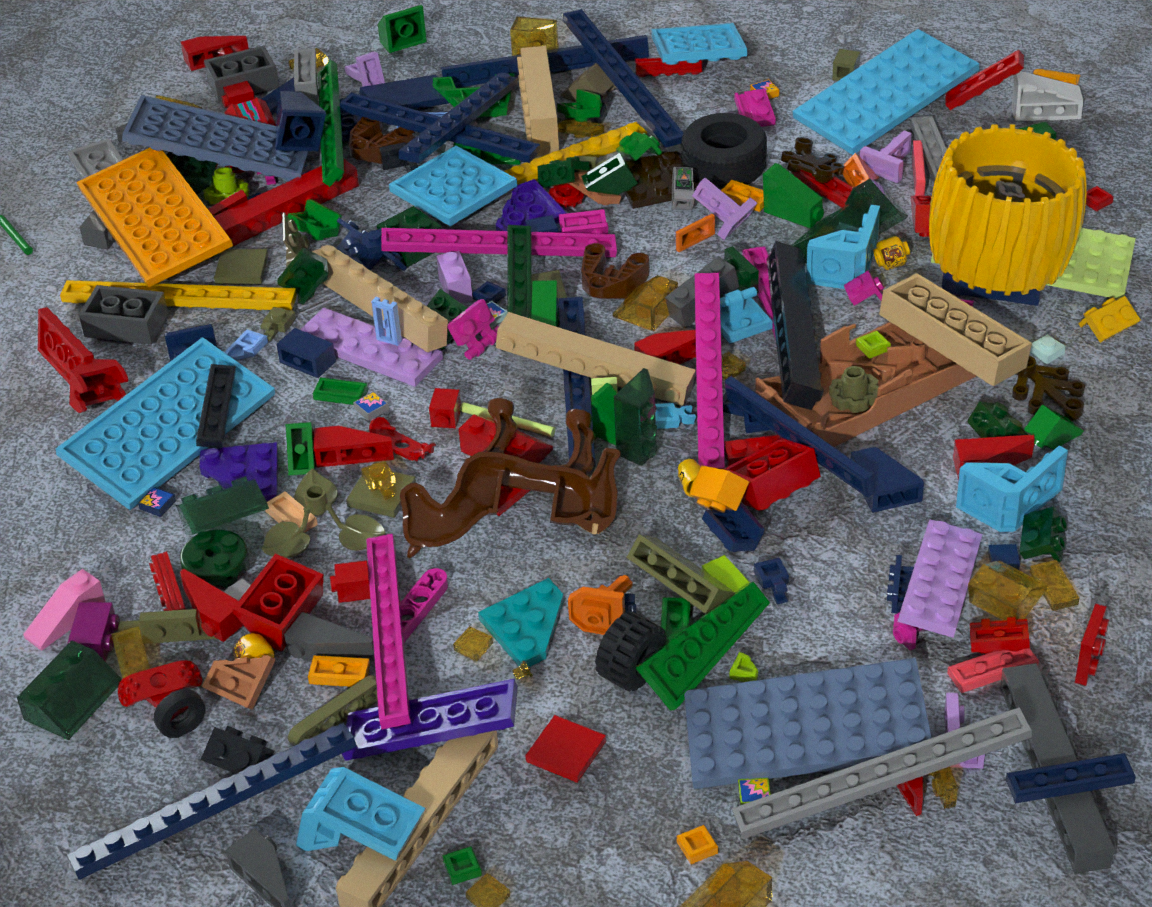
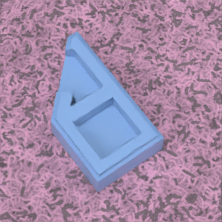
[224,329,268,360]

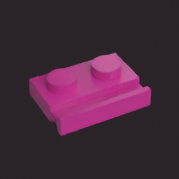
[734,89,776,127]

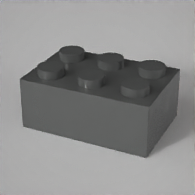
[204,45,279,103]
[79,285,169,344]

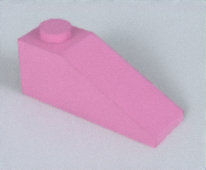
[23,569,106,651]

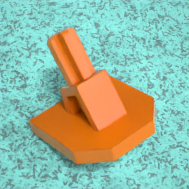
[568,575,633,635]

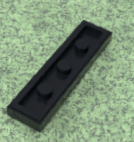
[196,364,236,448]

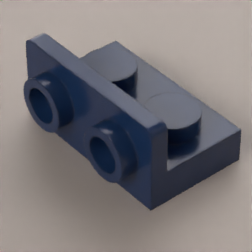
[164,324,218,361]

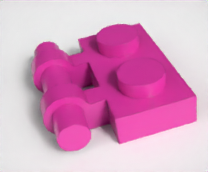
[447,299,499,360]

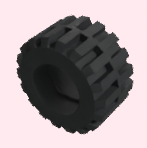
[595,611,666,692]

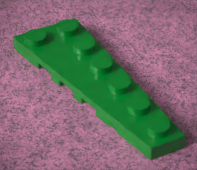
[636,582,770,711]

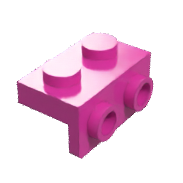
[559,209,609,234]

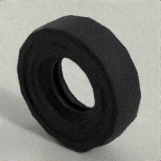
[154,689,206,738]

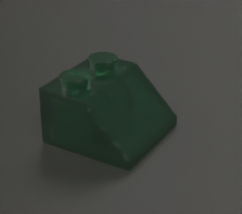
[845,179,908,234]

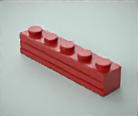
[635,58,702,77]
[149,551,186,611]

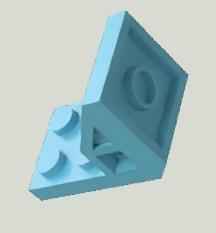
[806,205,880,289]
[956,446,1068,532]
[296,767,426,861]

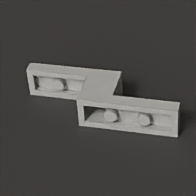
[294,48,319,106]

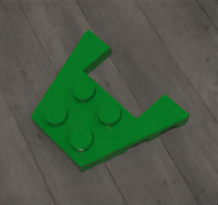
[432,73,514,118]

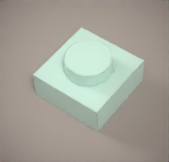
[1030,334,1066,364]

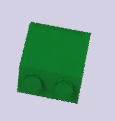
[378,5,427,53]

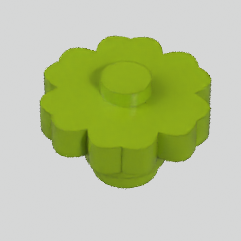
[203,167,250,204]

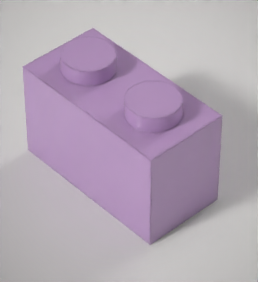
[436,251,473,303]

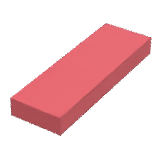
[912,140,926,196]
[947,649,1039,693]

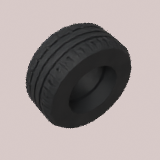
[682,113,767,189]

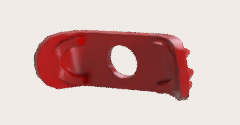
[369,417,436,462]
[118,660,203,707]

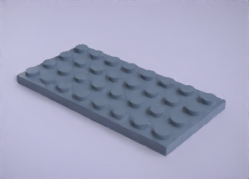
[122,95,309,181]
[684,658,932,789]

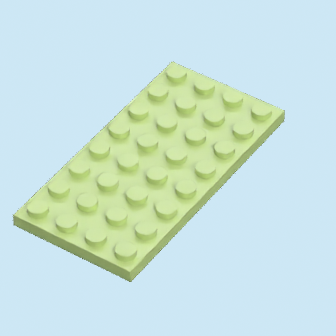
[931,228,1136,299]

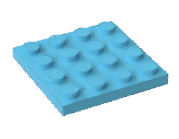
[651,23,747,65]
[389,146,517,226]

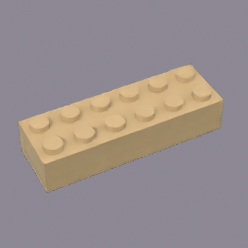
[517,46,559,156]
[879,273,1032,386]

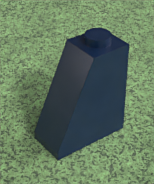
[850,447,924,513]

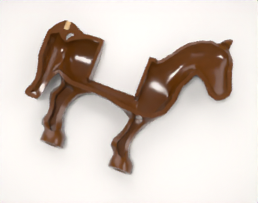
[400,398,620,559]

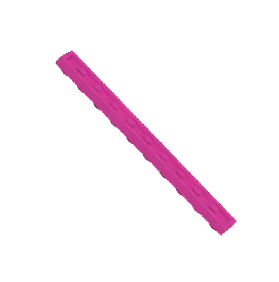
[381,228,617,257]
[695,273,725,469]
[366,533,411,730]

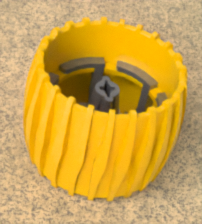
[929,124,1086,296]

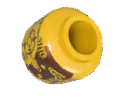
[873,236,910,270]
[233,633,275,659]

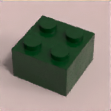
[376,206,442,267]

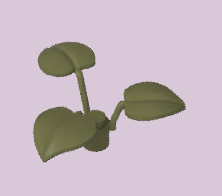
[262,468,386,558]

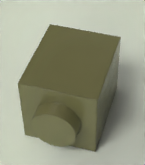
[832,49,860,81]

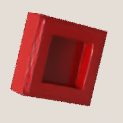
[1086,186,1114,212]

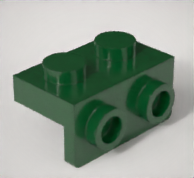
[537,157,589,188]
[277,247,329,305]
[967,401,1028,438]
[1020,506,1067,563]

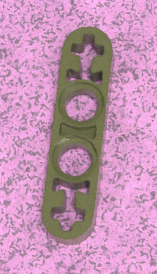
[288,675,378,746]

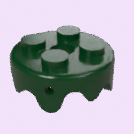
[180,529,249,589]

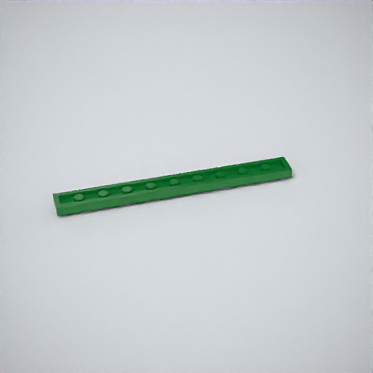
[318,59,344,187]

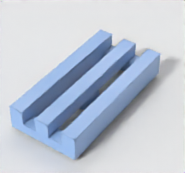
[371,297,402,346]

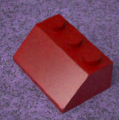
[458,414,553,463]
[723,438,821,510]
[233,553,324,652]

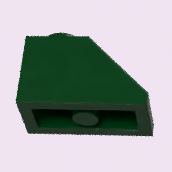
[581,153,638,195]

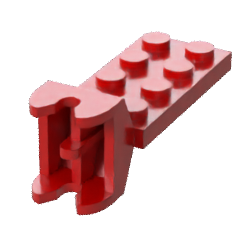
[37,307,128,413]

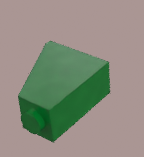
[763,163,824,228]
[531,280,559,327]

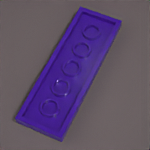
[342,678,518,761]

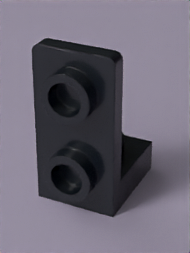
[379,142,418,173]

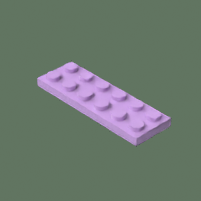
[300,308,443,387]
[897,519,982,638]

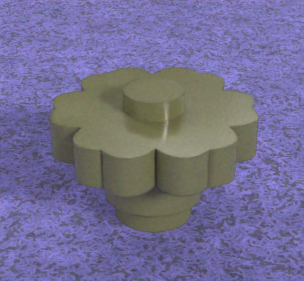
[829,366,879,413]

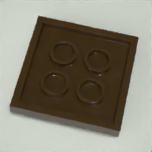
[624,151,697,209]

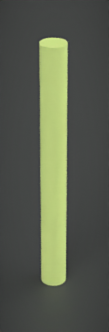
[460,402,555,437]

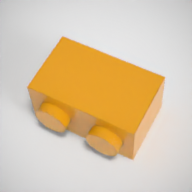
[689,465,749,512]

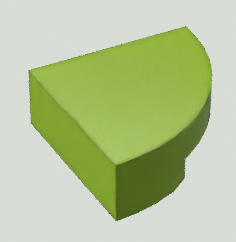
[729,652,758,682]

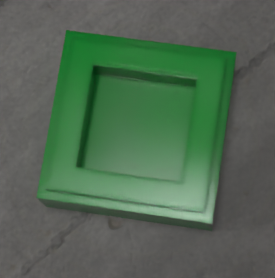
[442,846,482,885]

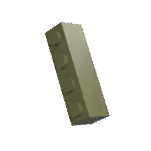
[626,534,735,614]

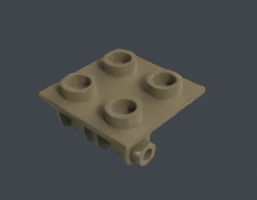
[283,212,310,268]

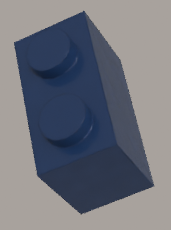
[276,328,336,378]

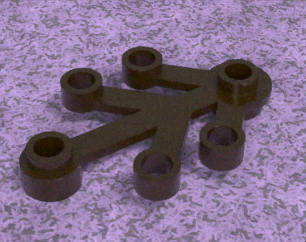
[781,137,844,183]
[1012,356,1085,421]

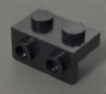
[201,726,274,774]

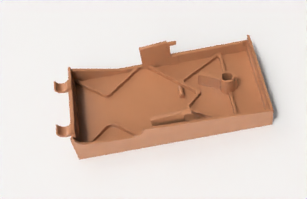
[755,322,976,447]

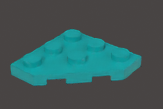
[478,578,564,670]

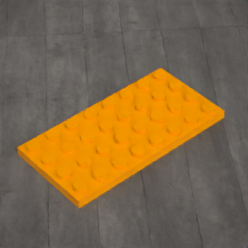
[76,147,233,287]

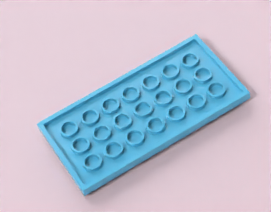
[792,29,979,155]
[56,337,275,510]

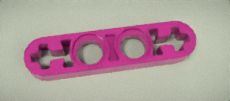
[400,568,448,643]

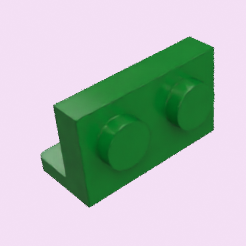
[557,89,602,122]
[616,131,662,161]
[288,199,342,240]

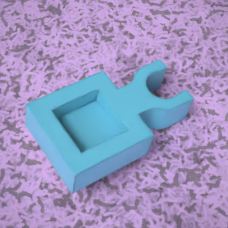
[648,403,696,429]

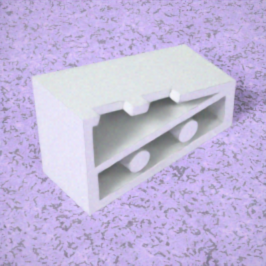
[1011,71,1083,121]

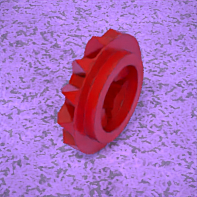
[548,184,585,209]

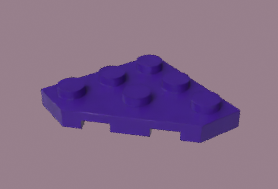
[496,179,567,231]
[199,442,278,505]

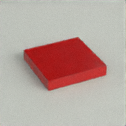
[525,715,606,783]

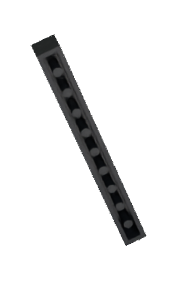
[766,241,824,410]

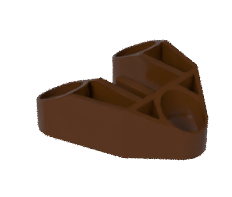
[349,117,415,164]
[581,243,650,299]

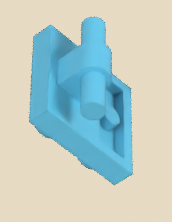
[720,287,773,344]

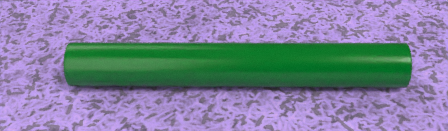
[0,215,33,255]

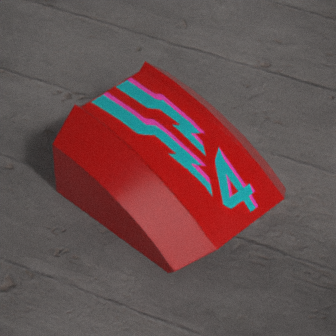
[224,97,276,126]

